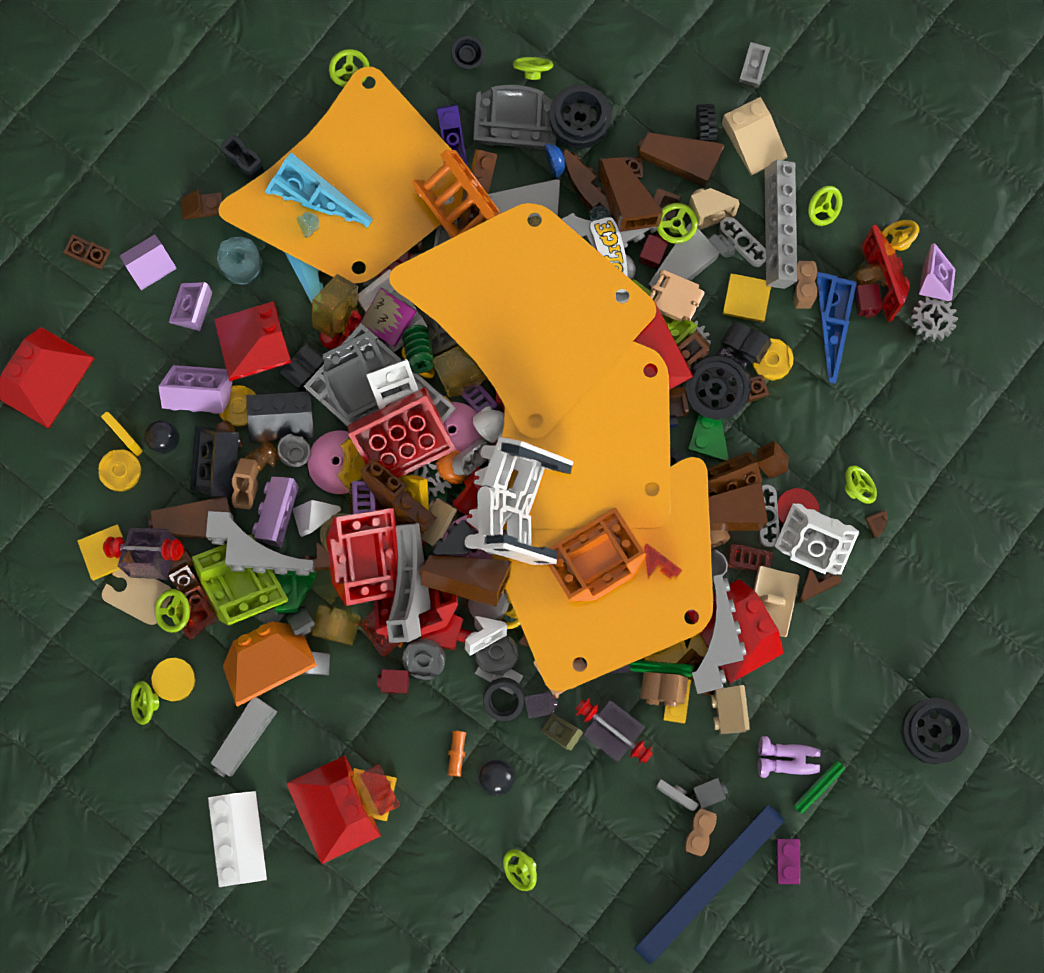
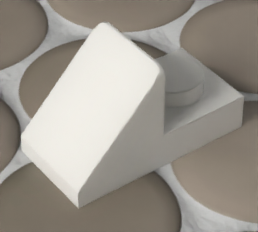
[465,616,507,656]

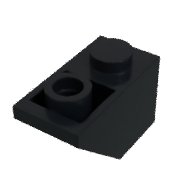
[432,520,477,557]

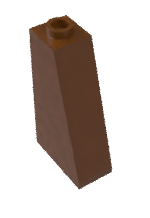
[637,132,724,188]
[598,157,663,232]
[708,483,768,531]
[148,496,234,540]
[419,555,512,607]

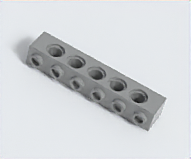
[765,160,797,289]

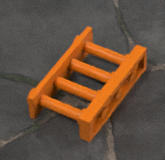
[411,149,501,239]

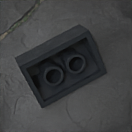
[246,392,314,442]
[190,426,240,496]

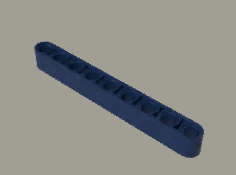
[634,804,784,965]

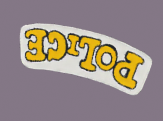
[590,217,628,293]

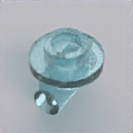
[296,212,319,238]

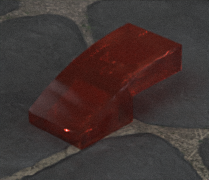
[360,764,400,816]

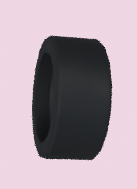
[483,677,524,721]

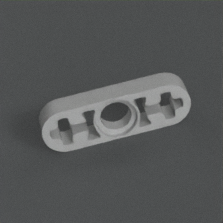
[719,217,766,267]
[452,438,495,475]
[759,485,780,547]

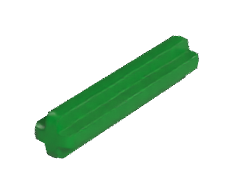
[630,660,694,677]
[793,761,845,814]

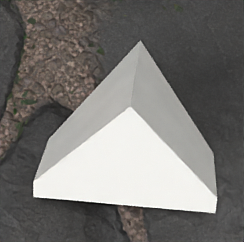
[293,500,341,537]

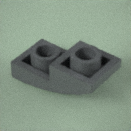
[709,234,735,258]
[285,606,315,636]

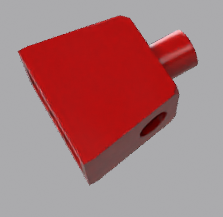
[421,614,473,650]

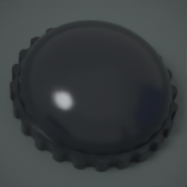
[450,35,485,70]
[478,758,515,796]

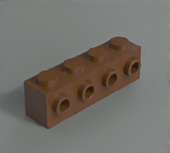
[678,329,710,369]
[707,451,762,497]

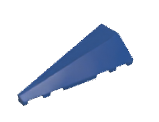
[817,272,857,384]

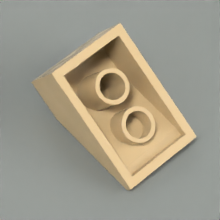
[722,97,788,176]

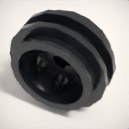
[549,85,611,149]
[686,355,751,420]
[901,697,970,765]

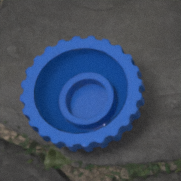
[544,144,565,178]

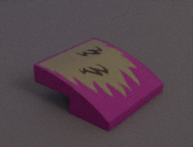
[360,287,417,347]

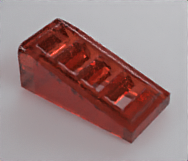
[728,544,773,572]

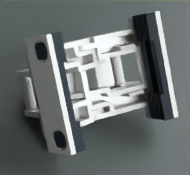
[465,437,574,565]

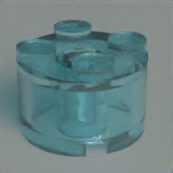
[217,237,262,284]

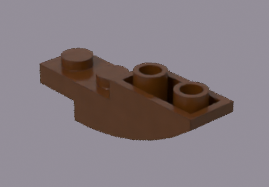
[460,149,497,231]
[563,149,616,221]
[360,458,437,534]

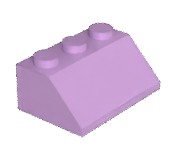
[159,365,232,414]
[252,477,299,548]

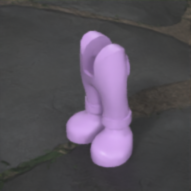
[758,736,820,778]

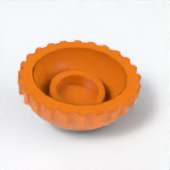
[436,450,468,484]

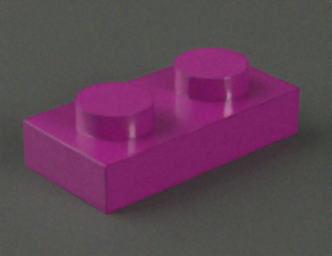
[777,839,800,884]

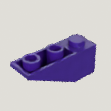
[436,104,468,167]

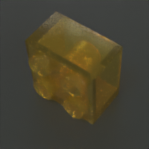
[312,274,359,339]
[432,345,486,398]

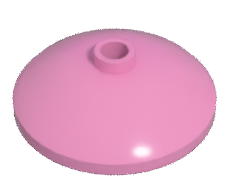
[436,402,483,461]
[308,430,366,494]

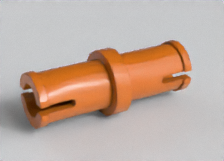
[447,731,466,777]

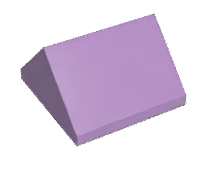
[120,234,177,290]
[919,243,956,301]
[169,282,212,331]

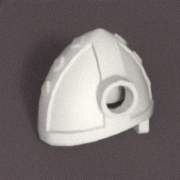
[473,406,505,443]

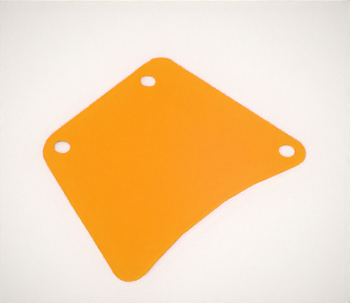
[219,67,464,284]
[389,203,656,439]
[502,341,671,530]
[492,457,713,691]

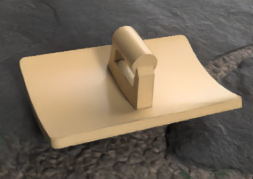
[754,566,800,637]

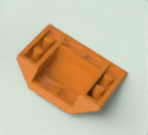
[548,507,646,602]
[223,621,317,706]

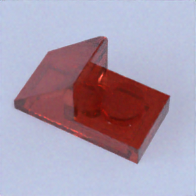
[644,543,682,580]
[181,598,218,640]
[359,610,400,657]

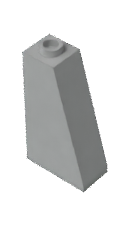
[488,180,560,225]
[648,223,719,295]
[211,697,278,777]

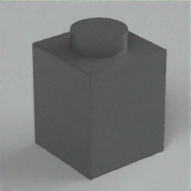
[692,778,728,809]

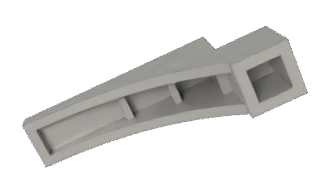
[561,213,667,250]
[206,511,315,575]
[386,523,431,643]
[692,574,747,694]

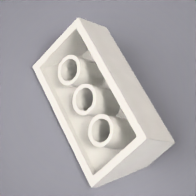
[208,791,267,887]

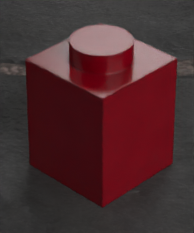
[639,234,668,270]
[854,283,882,318]
[377,670,409,694]

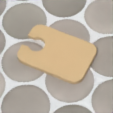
[102,566,173,625]

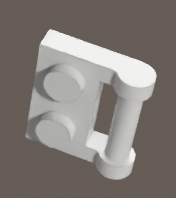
[366,359,418,410]

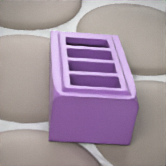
[456,377,500,413]
[352,481,375,514]

